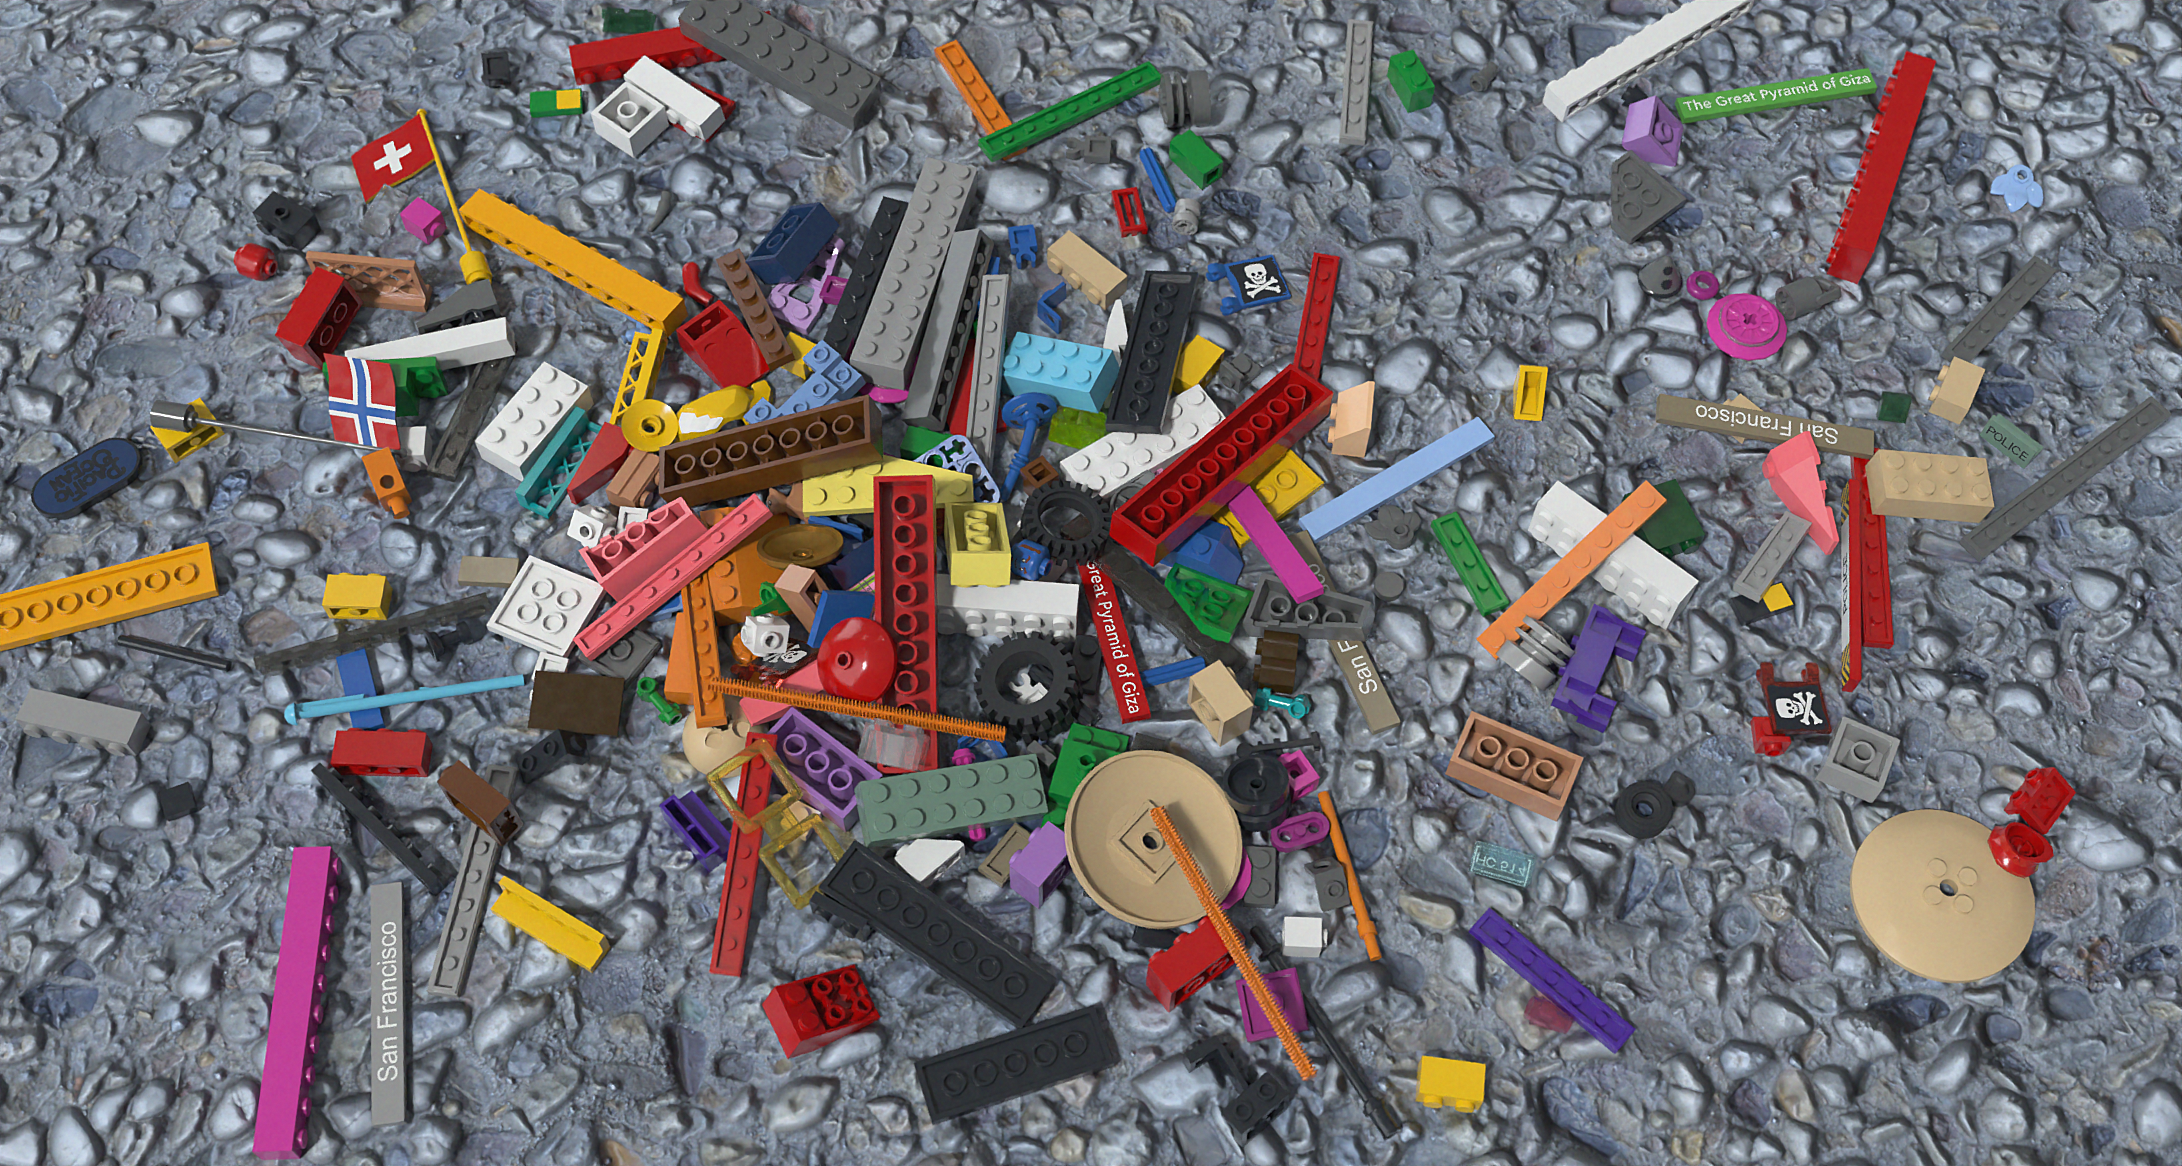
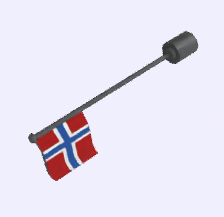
[150,353,407,459]

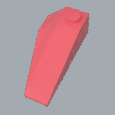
[739,650,848,727]

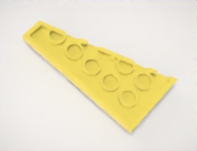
[803,455,974,517]

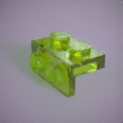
[1048,406,1108,450]

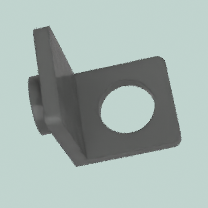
[1304,857,1350,912]

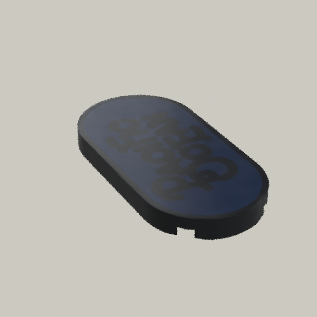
[31,438,143,520]

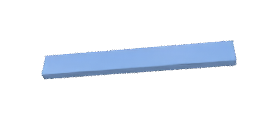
[1298,417,1495,544]

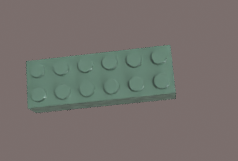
[854,753,1048,848]

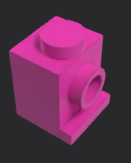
[1277,750,1320,803]

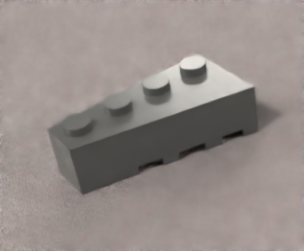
[1242,572,1375,641]

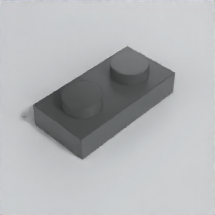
[1243,846,1276,909]

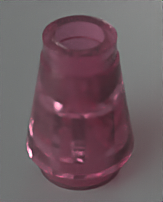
[1523,995,1573,1034]

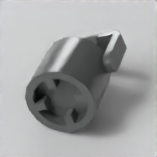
[1775,276,1841,320]

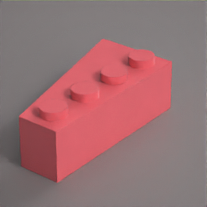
[578,497,708,602]

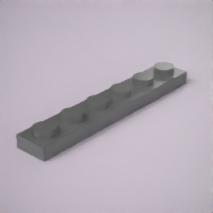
[1941,255,2057,363]

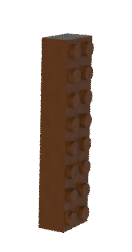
[659,394,883,507]

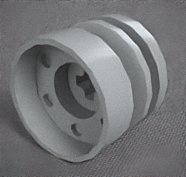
[1496,615,1576,692]

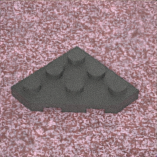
[1610,150,1687,245]

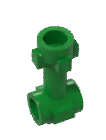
[636,677,682,726]

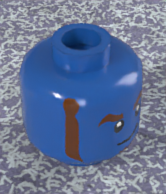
[1010,539,1053,581]

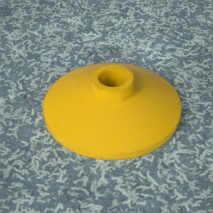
[621,399,678,452]

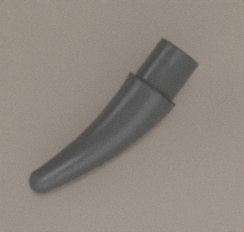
[648,191,672,232]

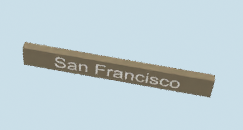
[1656,394,1874,459]
[1287,530,1401,735]

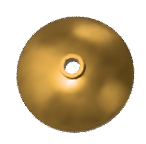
[757,524,844,571]

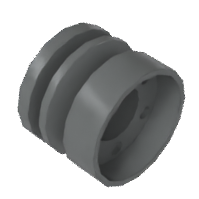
[1158,70,1211,128]

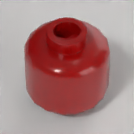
[234,243,278,282]

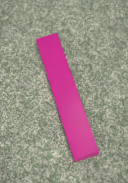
[1226,485,1324,604]

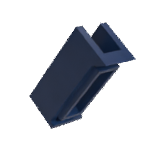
[820,536,874,591]

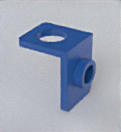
[1037,282,1067,334]
[957,723,1008,759]

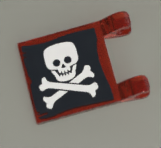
[730,637,819,689]
[1755,662,1832,734]

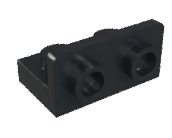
[1221,1072,1289,1148]

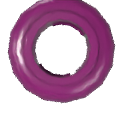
[1686,270,1719,300]

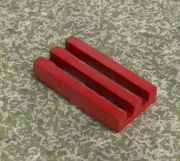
[1111,187,1148,238]

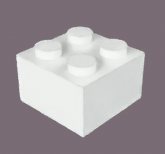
[591,81,669,158]

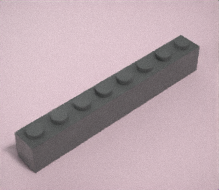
[901,228,994,431]

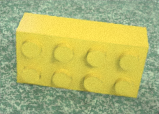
[944,503,1011,588]

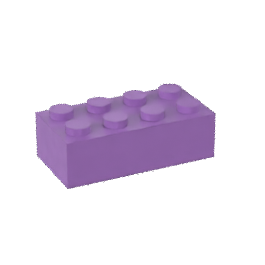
[767,707,883,832]

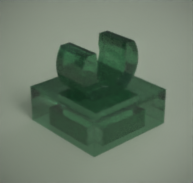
[1876,391,1912,423]

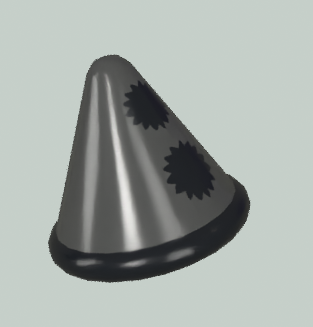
[1637,256,1683,299]

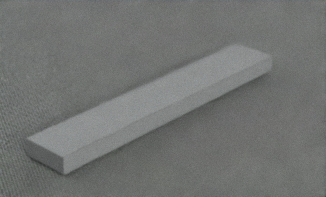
[1339,19,1373,146]

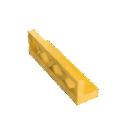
[609,328,668,426]
[491,876,610,973]

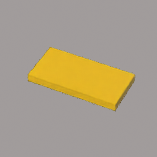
[1210,448,1324,549]

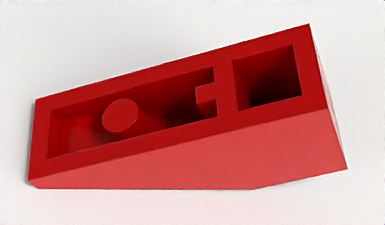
[567,422,634,505]

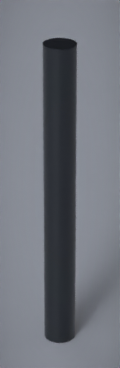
[117,635,232,672]

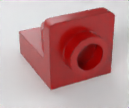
[1750,717,1791,757]

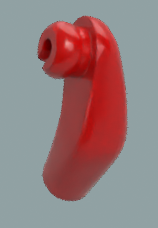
[682,262,715,308]

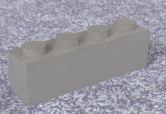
[15,688,151,757]

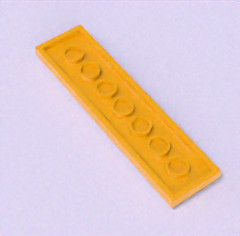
[0,542,219,651]

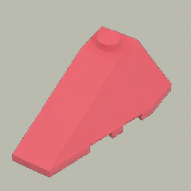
[1762,431,1839,555]

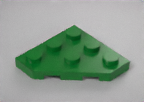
[1164,563,1254,643]

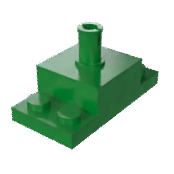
[322,356,448,417]
[1041,722,1129,832]

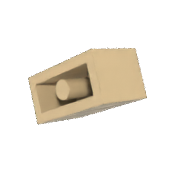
[1928,357,1985,425]

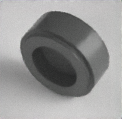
[1374,572,1403,602]

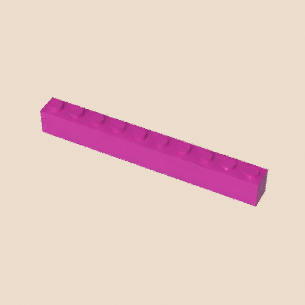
[252,846,342,1160]

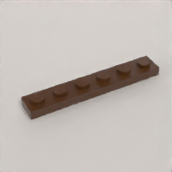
[716,248,796,371]

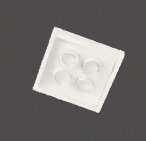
[487,555,607,658]

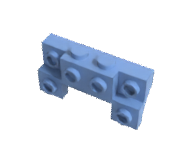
[743,339,866,424]

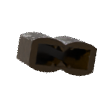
[1252,630,1299,695]

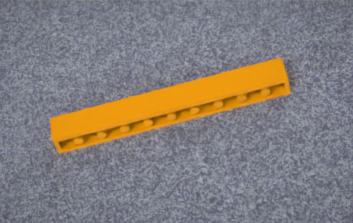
[459,189,689,338]

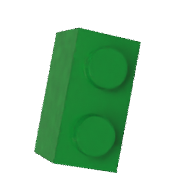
[1387,49,1435,113]

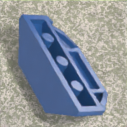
[1128,519,1244,585]

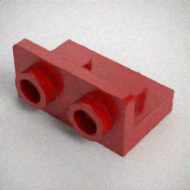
[2004,767,2076,835]

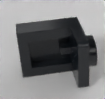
[481,51,511,89]

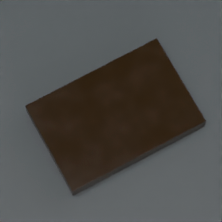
[528,670,625,738]

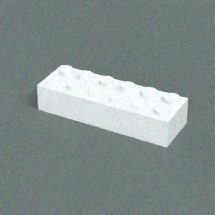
[1060,384,1226,508]
[1528,481,1699,630]
[937,574,1079,643]

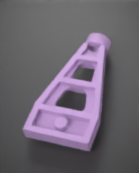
[766,235,846,335]

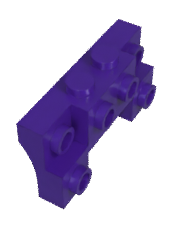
[1551,604,1646,733]

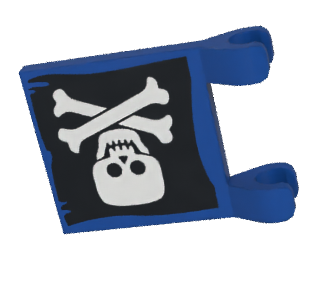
[1206,254,1291,316]

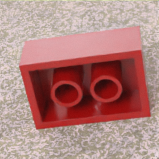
[275,267,363,370]
[1146,912,1245,1013]

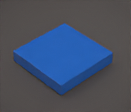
[807,590,875,648]

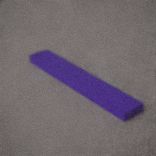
[1469,908,1636,1054]

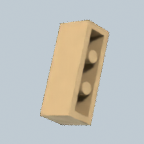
[1047,230,1128,310]

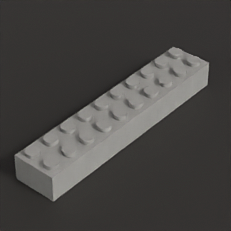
[850,157,978,390]

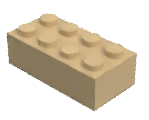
[1865,449,1994,523]

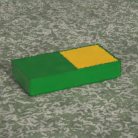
[530,88,583,118]

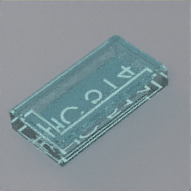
[1468,841,1535,888]

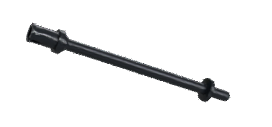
[1250,926,1401,1141]

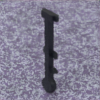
[1236,732,1320,758]

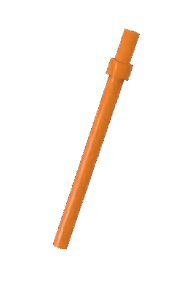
[1317,791,1382,961]

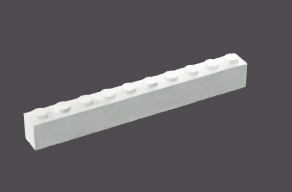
[1542,0,1754,122]

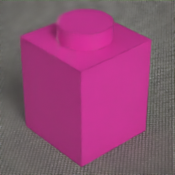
[400,197,447,245]

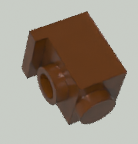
[1020,455,1059,496]

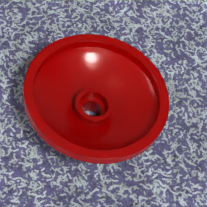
[817,617,897,705]

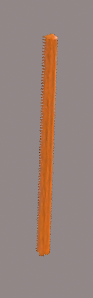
[708,675,1007,743]
[1150,805,1318,1081]

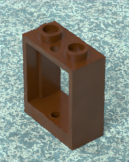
[437,760,524,847]

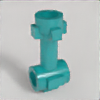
[1254,687,1311,719]

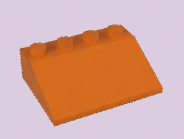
[700,507,794,627]

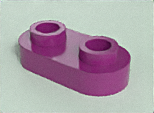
[1270,812,1329,853]

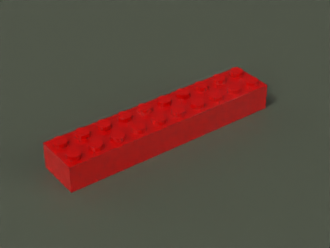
[1826,51,1936,284]
[1109,363,1334,567]
[873,475,940,775]

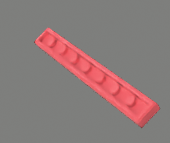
[573,493,773,661]

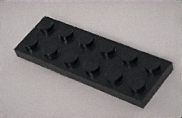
[914,1005,1114,1126]

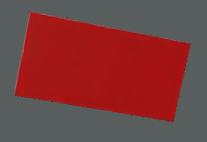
[946,338,1007,437]

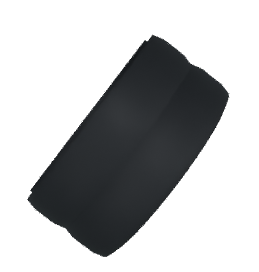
[1615,781,1673,839]

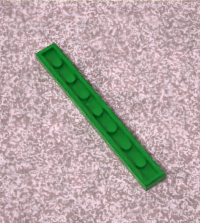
[978,61,1161,163]

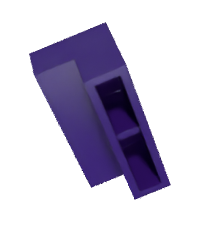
[659,790,731,873]

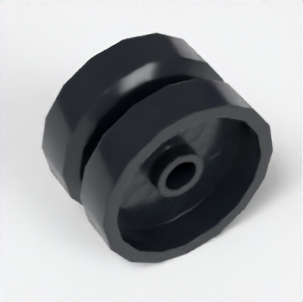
[1223,754,1292,832]

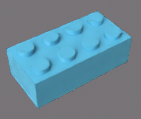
[1001,332,1120,413]

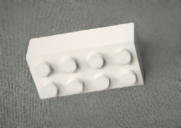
[475,362,594,482]

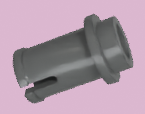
[1470,61,1500,92]

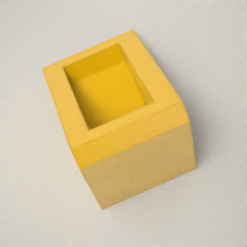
[1513,364,1548,421]

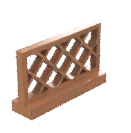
[305,251,432,313]

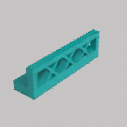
[515,406,602,519]

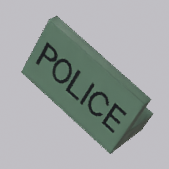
[1980,414,2044,469]

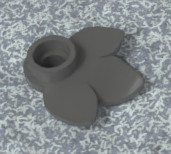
[1364,504,1420,550]

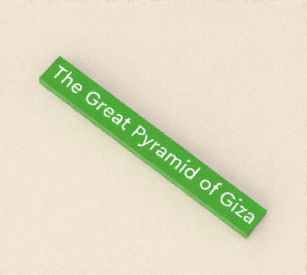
[1675,68,1877,124]

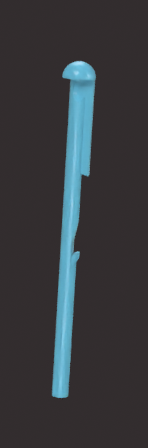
[284,674,525,725]

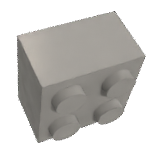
[1815,716,1900,803]

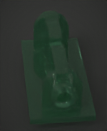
[601,7,656,34]

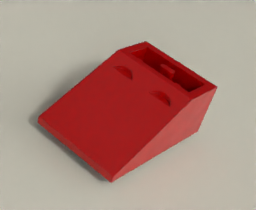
[676,300,770,389]
[762,964,880,1059]

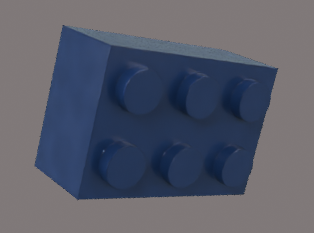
[745,202,840,285]

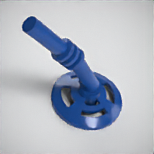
[1001,392,1057,502]

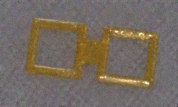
[706,738,845,910]

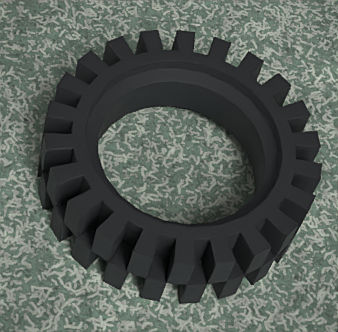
[1020,480,1112,567]

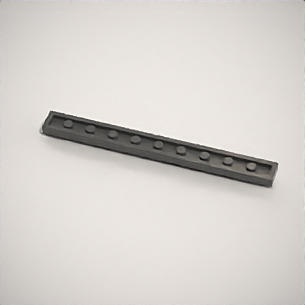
[1959,396,2172,563]

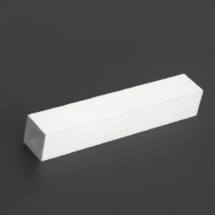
[345,317,515,370]

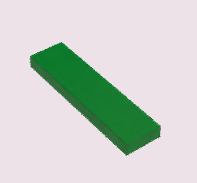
[1430,511,1510,617]

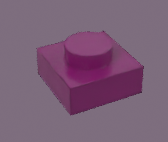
[819,275,848,305]

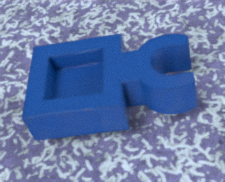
[1007,224,1037,269]

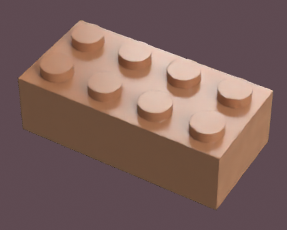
[1445,711,1583,822]

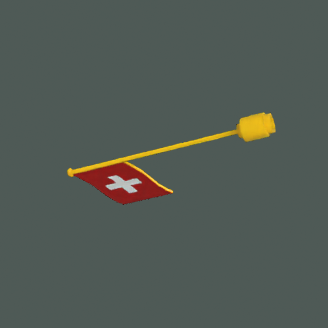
[351,109,492,285]

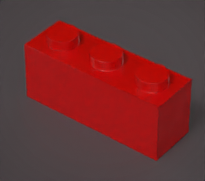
[331,728,433,777]

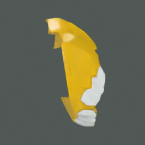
[672,380,773,444]

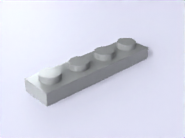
[1733,511,1812,603]

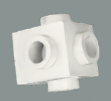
[567,504,618,549]
[741,613,790,657]

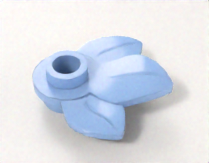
[1990,164,2043,213]

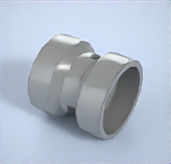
[1172,198,1201,235]

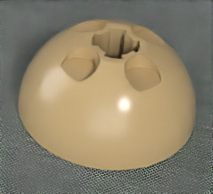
[682,694,770,778]

